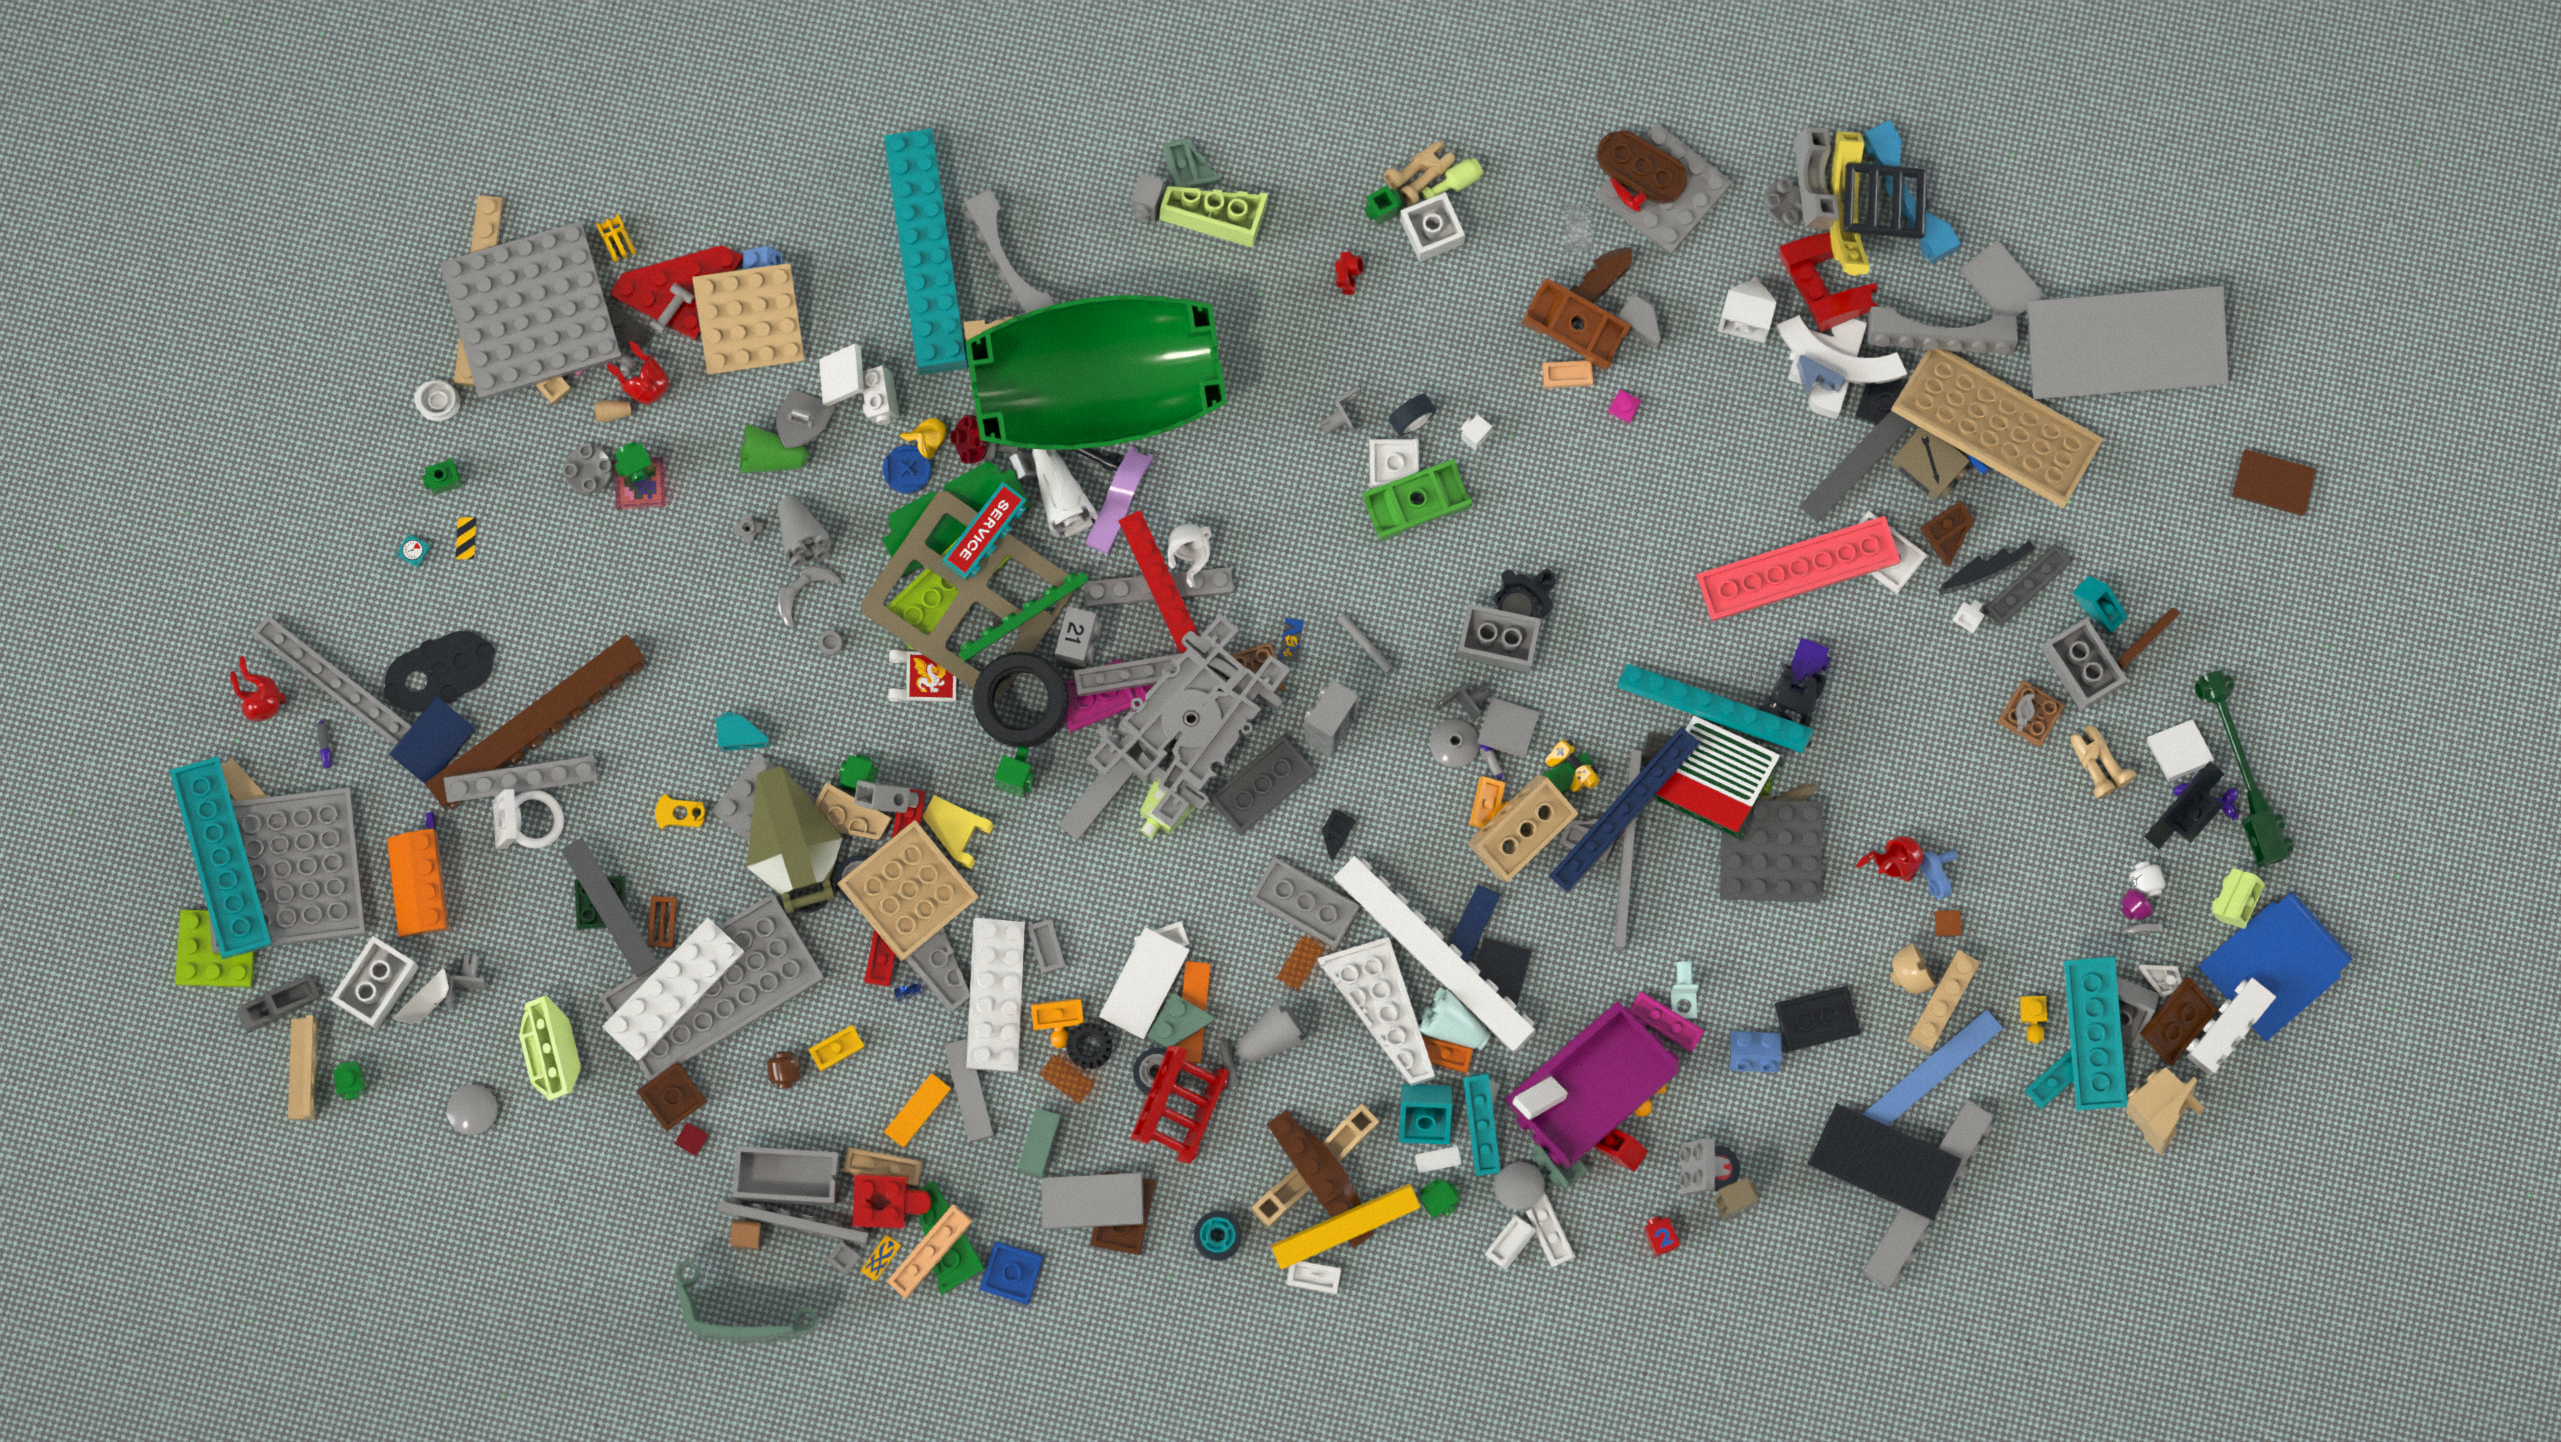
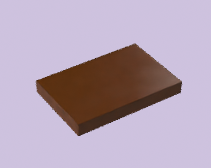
[2231,449,2316,517]
[2117,608,2180,672]
[2139,977,2218,1067]
[1090,1171,1156,1256]

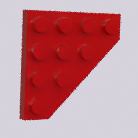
[610,245,743,341]

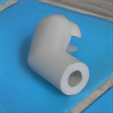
[616,349,637,376]

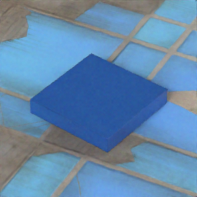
[980,1241,1044,1306]

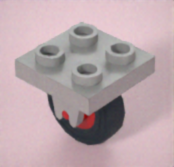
[1679,1138,1740,1195]

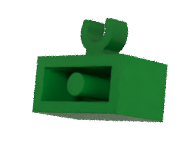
[994,746,1035,798]

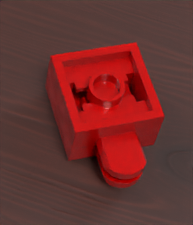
[852,1173,932,1228]

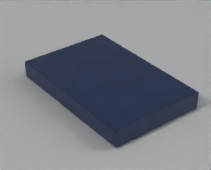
[388,696,475,784]

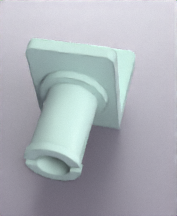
[1671,962,1699,1019]

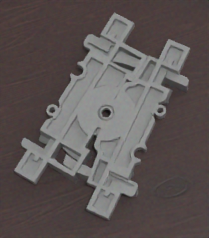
[1087,614,1290,828]

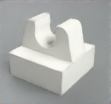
[1952,599,1985,633]

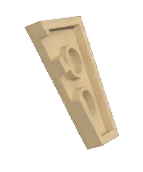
[814,782,893,840]

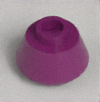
[2120,889,2153,921]

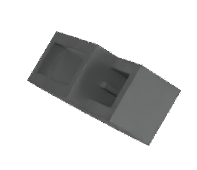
[236,974,321,1034]

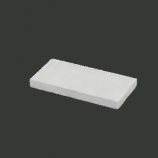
[1099,927,1190,1040]

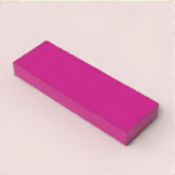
[1628,991,1705,1052]

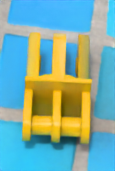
[596,213,636,263]

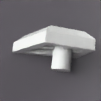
[2138,965,2182,998]

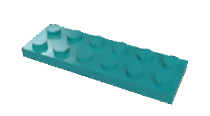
[2063,955,2127,1111]

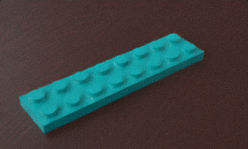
[169,756,272,960]

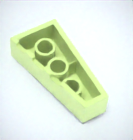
[1159,186,1268,248]

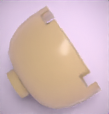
[1890,943,1936,994]

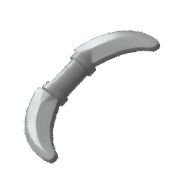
[778,566,842,628]

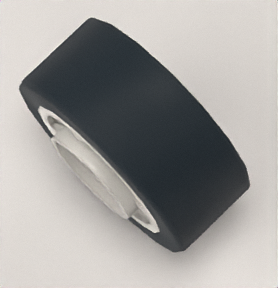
[1388,393,1437,436]

